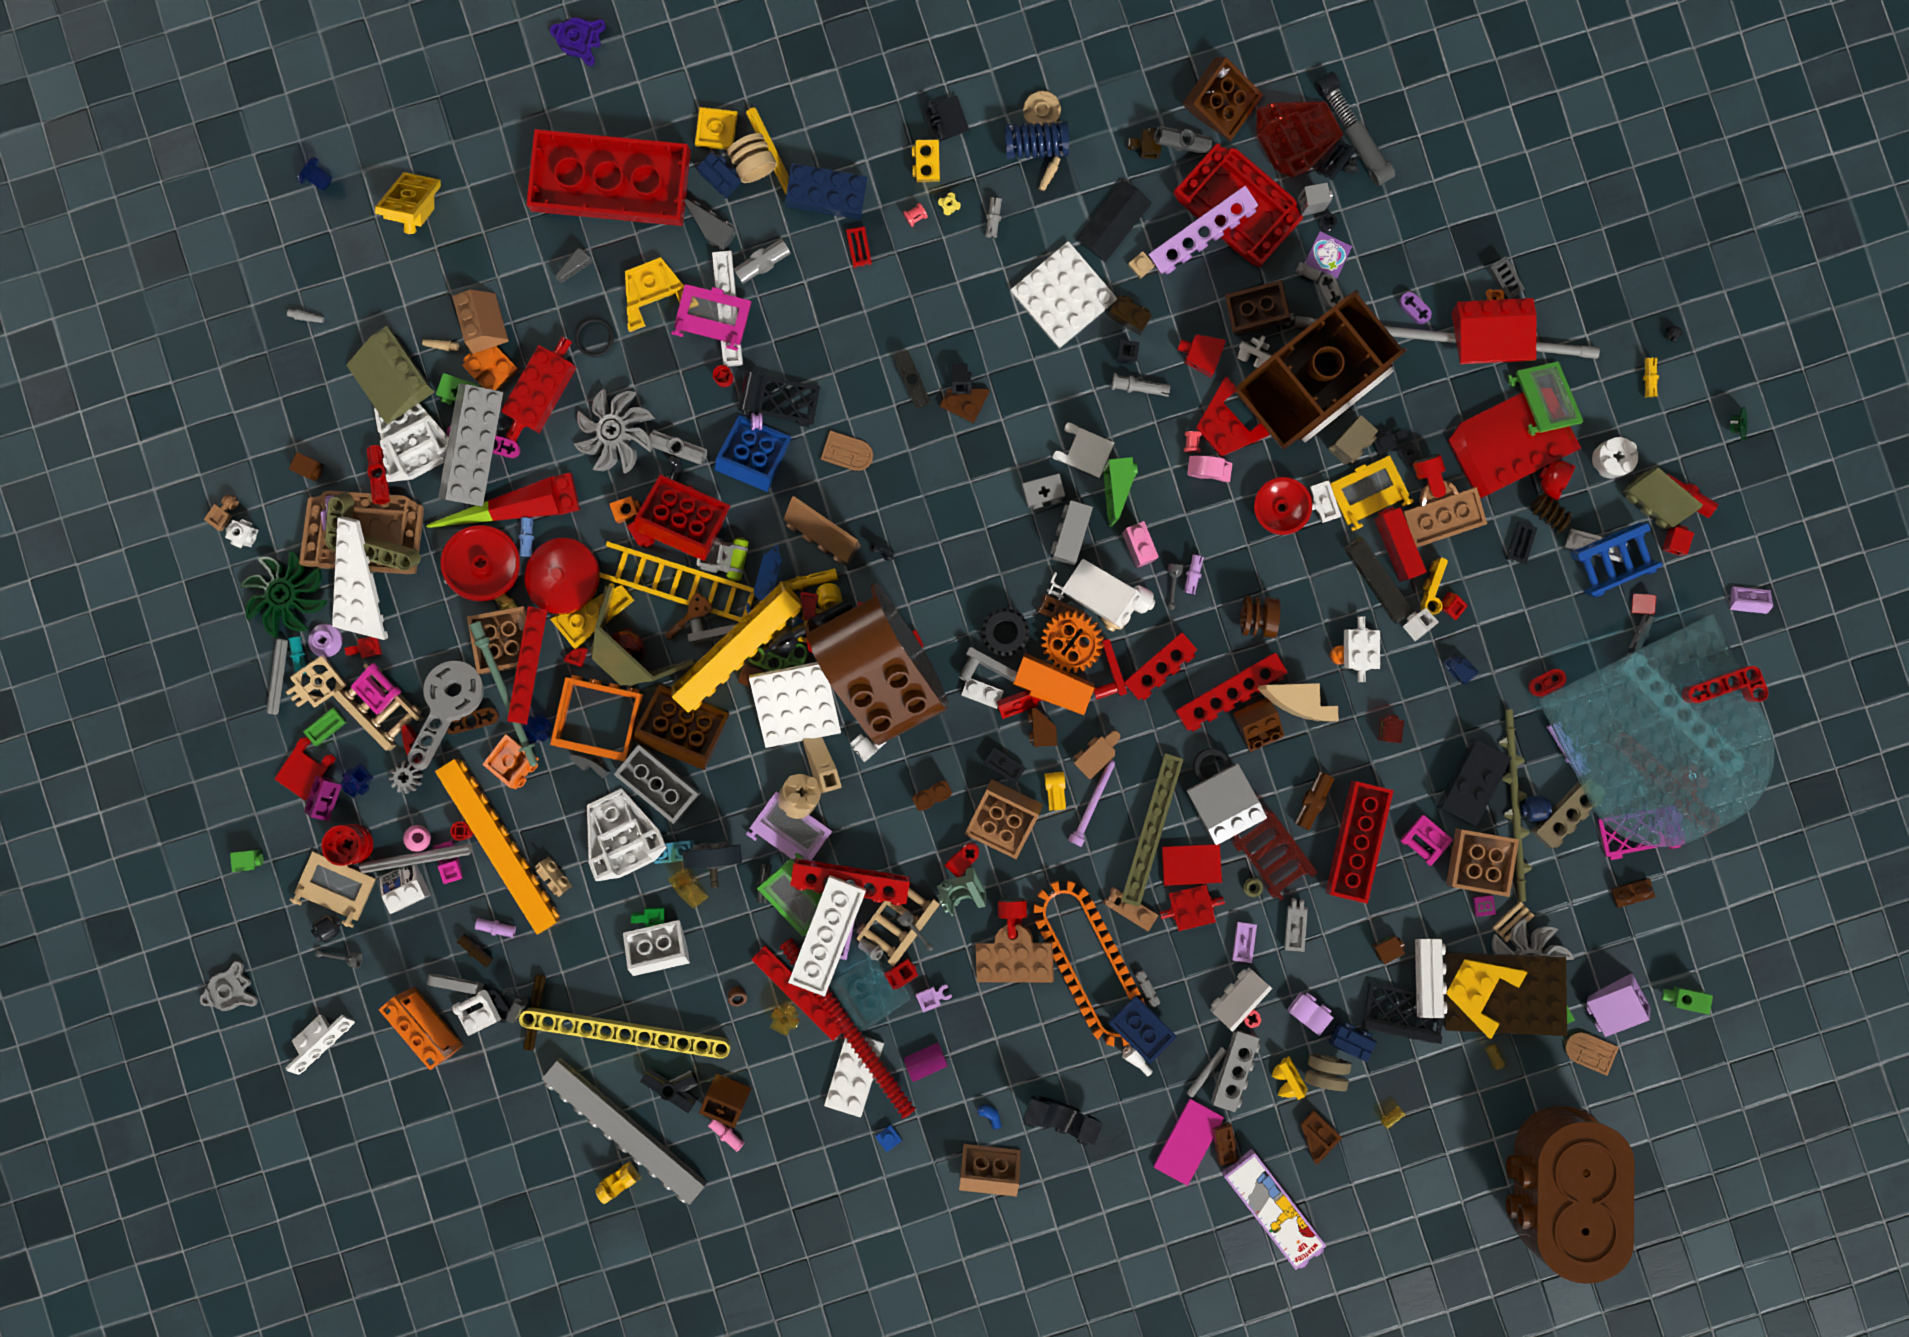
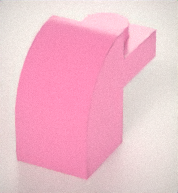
[1187,456,1232,482]

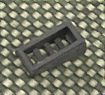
[555,248,593,284]
[1487,256,1525,299]

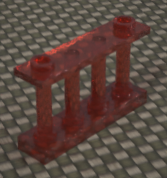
[1232,810,1318,900]

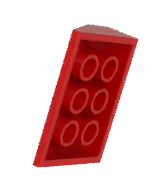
[1451,298,1536,364]
[634,474,731,561]

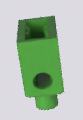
[1661,986,1713,1015]

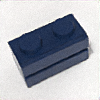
[696,152,741,199]
[1329,1022,1377,1062]

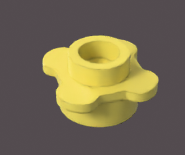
[938,193,961,215]

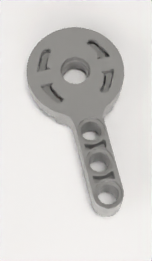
[408,661,484,770]

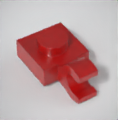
[344,637,382,658]

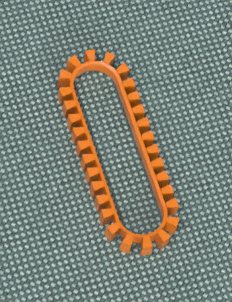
[1033,880,1146,1046]

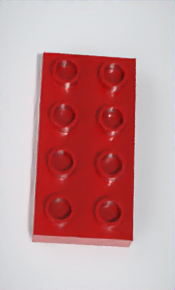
[526,129,691,226]

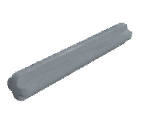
[267,639,288,715]

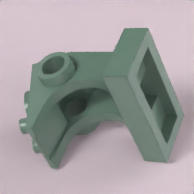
[936,867,986,916]

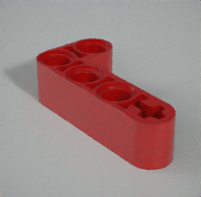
[1681,666,1769,703]

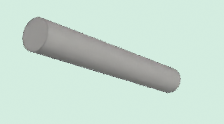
[1187,1047,1227,1098]

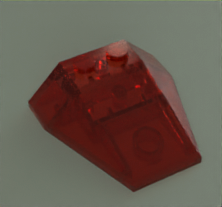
[1257,102,1343,178]

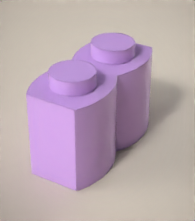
[1287,992,1333,1036]

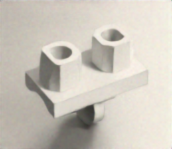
[1237,335,1273,368]

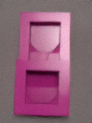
[433,840,463,884]

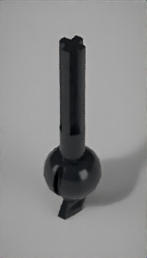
[762,598,854,654]

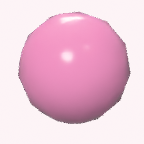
[403,825,431,852]

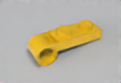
[1420,558,1448,615]

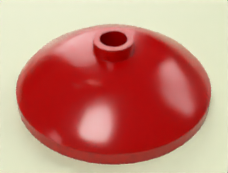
[1254,477,1312,535]

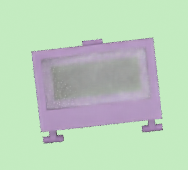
[746,791,832,861]

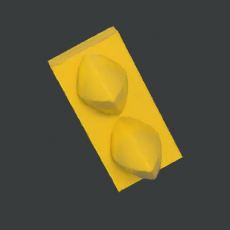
[1272,1056,1308,1100]

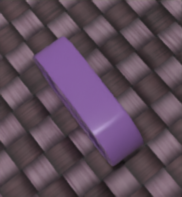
[1399,292,1432,324]

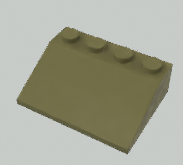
[346,326,434,425]

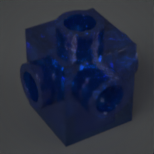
[523,713,553,745]
[341,764,373,798]

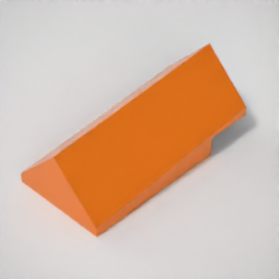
[1013,653,1095,715]

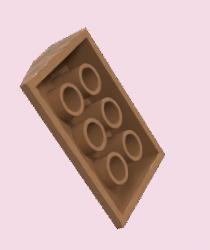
[784,496,861,565]

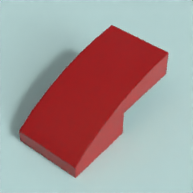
[402,725,423,763]

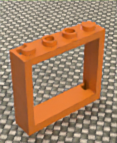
[550,675,644,761]
[379,987,463,1070]

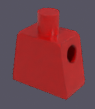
[1177,335,1226,378]

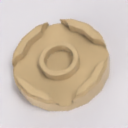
[1023,91,1061,125]

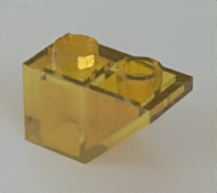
[668,868,709,909]

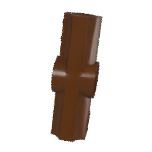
[1294,771,1334,831]

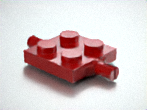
[1159,885,1225,931]

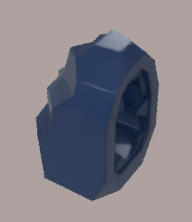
[1444,656,1479,685]

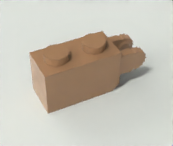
[1073,731,1121,780]

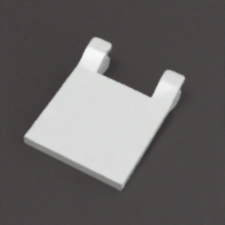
[1052,423,1114,478]

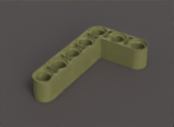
[325,492,421,571]

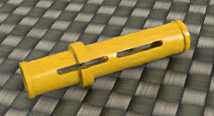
[780,568,838,591]

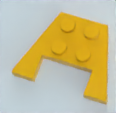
[625,257,699,332]
[1446,959,1527,1039]

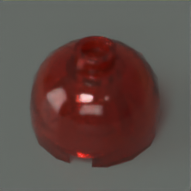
[610,628,645,661]

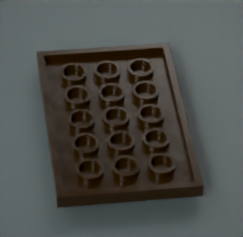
[1445,952,1567,1036]

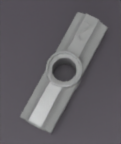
[734,238,791,284]
[650,430,707,465]

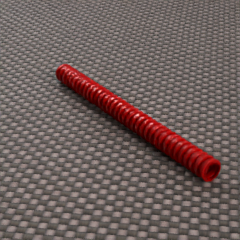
[779,938,916,1119]

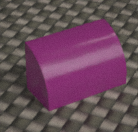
[903,1042,948,1082]

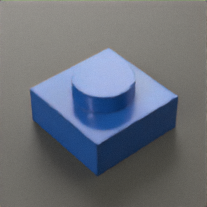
[875,1124,902,1152]

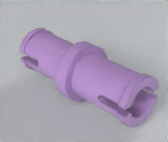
[1183,555,1204,595]
[475,918,516,938]

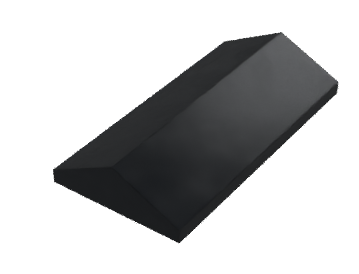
[1075,180,1152,263]

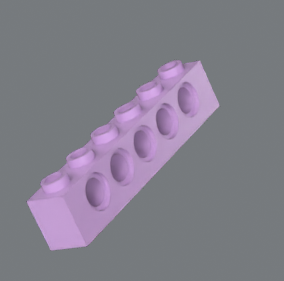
[1149,186,1258,275]

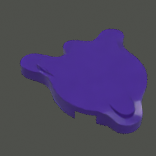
[550,17,606,67]

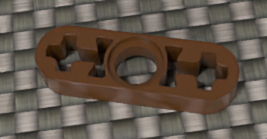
[446,708,500,734]

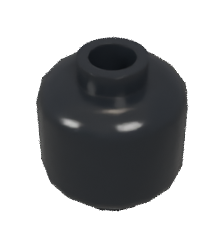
[310,914,342,943]

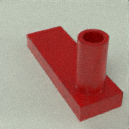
[1093,639,1128,700]

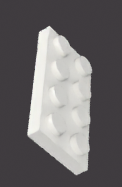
[824,1035,884,1117]

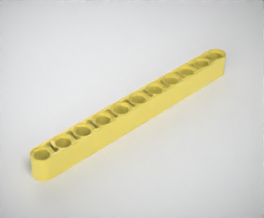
[519,1008,731,1058]

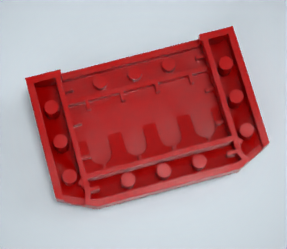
[1174,144,1303,267]
[1447,389,1581,498]

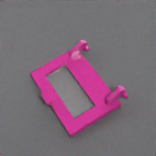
[671,284,752,351]

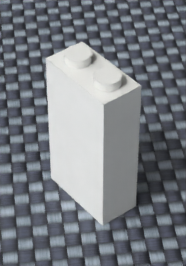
[1061,559,1143,629]

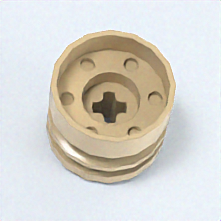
[727,133,777,183]

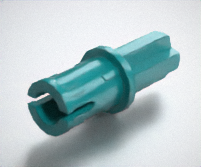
[288,636,306,674]

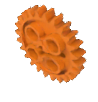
[1041,610,1104,673]

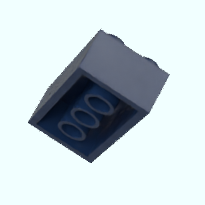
[785,163,867,220]

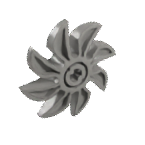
[574,389,655,474]
[1492,918,1574,960]

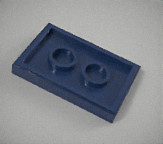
[1108,995,1177,1064]

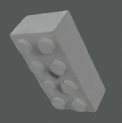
[614,744,701,824]

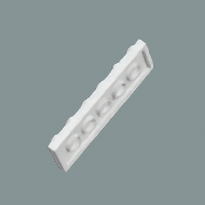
[788,875,866,996]

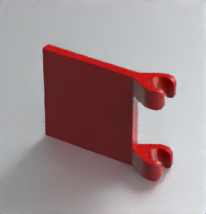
[275,737,336,801]

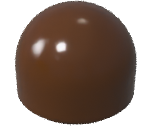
[728,986,747,1006]

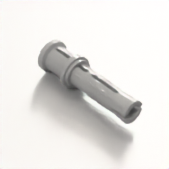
[1111,373,1170,397]

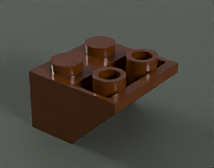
[1233,698,1284,752]
[699,1073,752,1128]

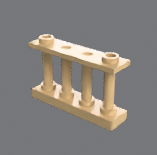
[332,663,424,751]
[856,888,940,967]

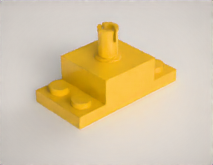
[375,172,441,234]

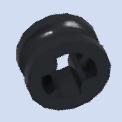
[1319,213,1337,232]

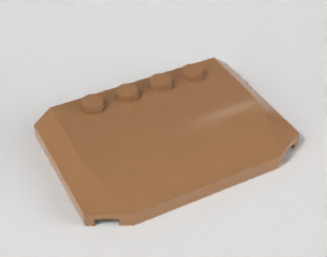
[299,491,424,574]

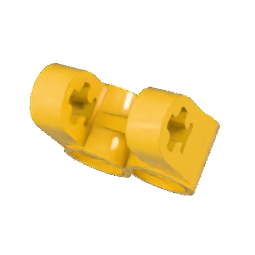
[595,1161,641,1204]

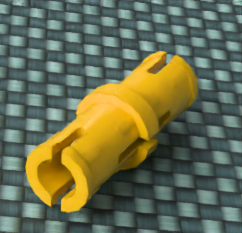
[1643,358,1659,397]

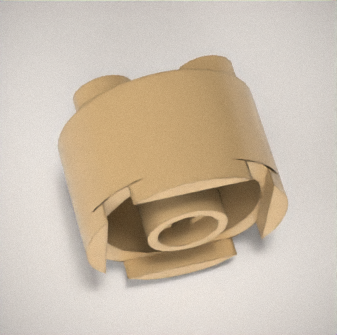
[777,774,821,819]

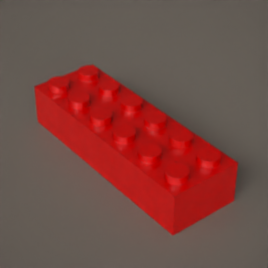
[1325,781,1394,904]

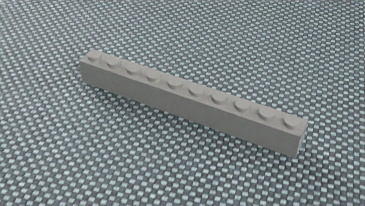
[542,1058,707,1205]

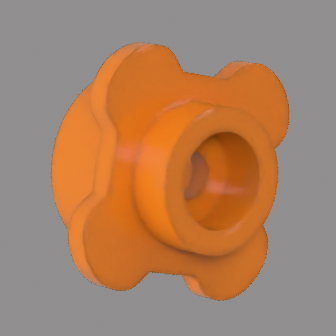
[1485,289,1505,300]

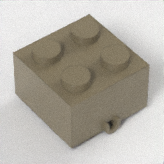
[1328,415,1378,465]

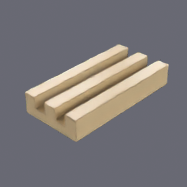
[1492,902,1534,942]

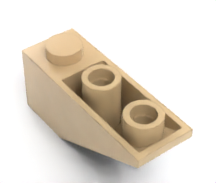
[802,737,842,794]

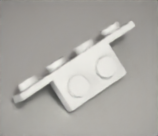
[285,1015,355,1075]

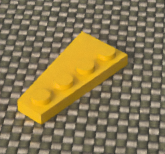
[550,585,635,649]

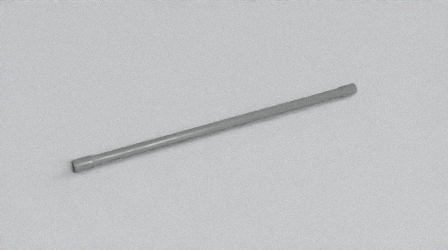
[1293,316,1600,359]

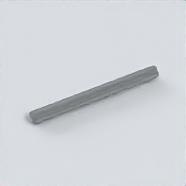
[359,844,472,873]

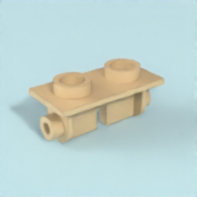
[535,857,572,897]

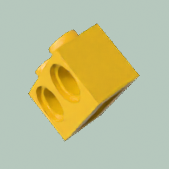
[912,140,940,182]

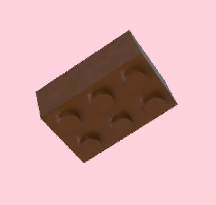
[1225,280,1292,336]

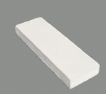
[1565,529,1627,563]

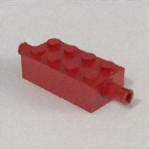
[501,336,576,442]

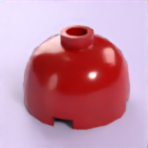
[1539,461,1576,501]

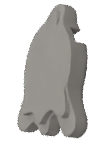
[200,960,258,1011]

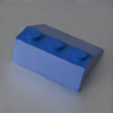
[715,415,792,492]

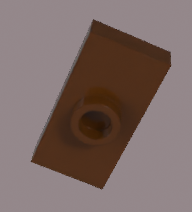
[1212,1123,1238,1166]

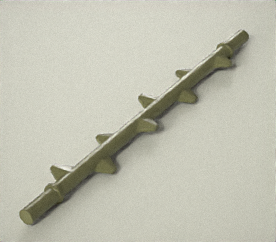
[1499,709,1532,902]

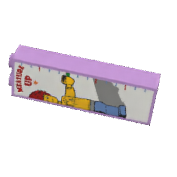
[1222,1149,1326,1270]

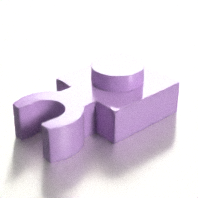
[916,984,952,1013]

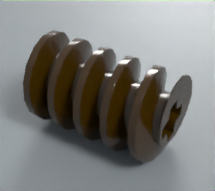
[1528,493,1572,534]

